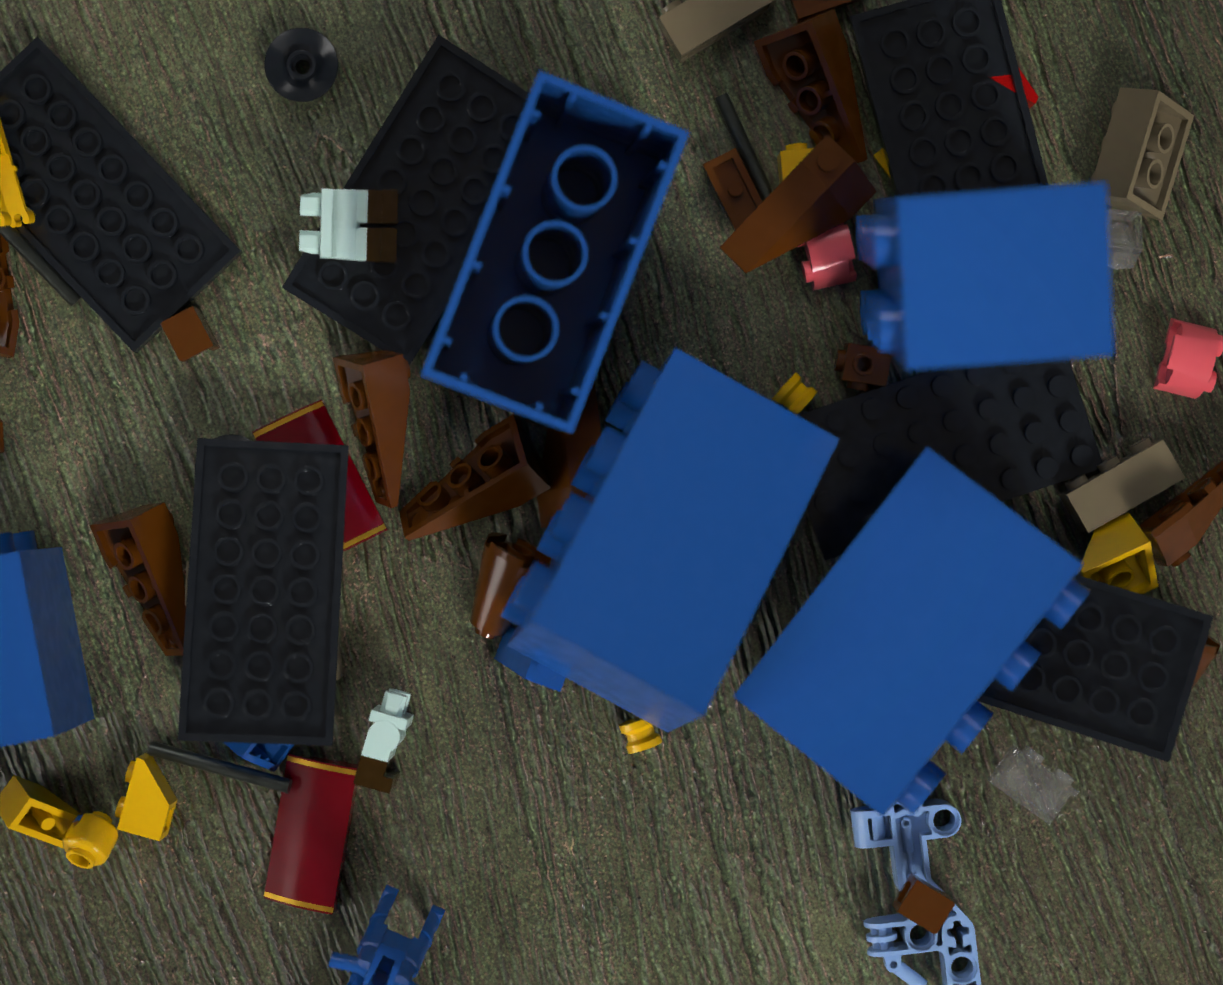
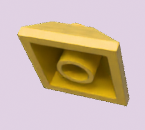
[1080,512,1159,594]

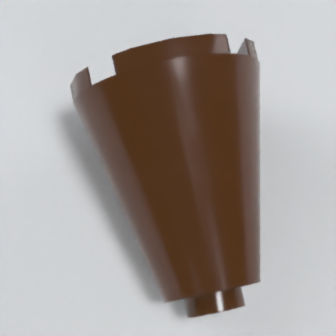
[470,532,551,639]

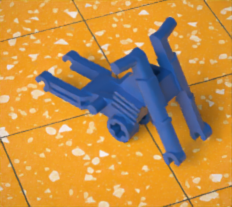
[328,885,445,985]

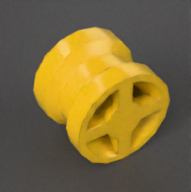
[771,372,818,415]
[619,717,662,754]

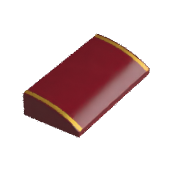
[252,399,388,552]
[263,753,358,915]

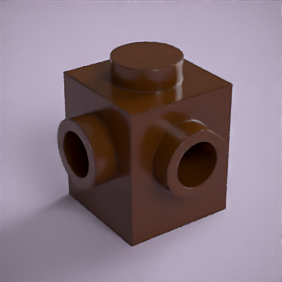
[834,343,892,391]

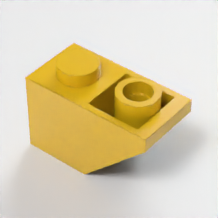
[115,753,177,841]

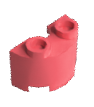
[798,223,857,291]
[1153,318,1223,399]

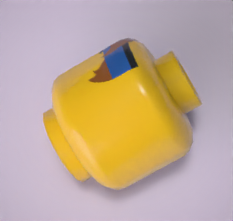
[62,811,118,869]

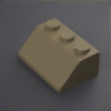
[1090,87,1194,221]

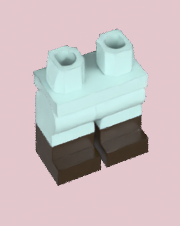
[299,188,398,264]
[353,688,414,794]

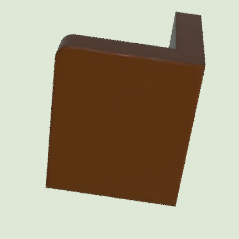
[160,306,220,362]
[892,873,955,934]

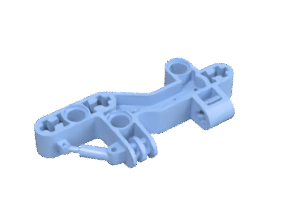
[850,799,981,985]

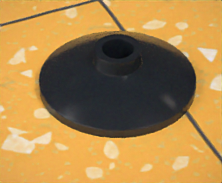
[264,28,339,102]

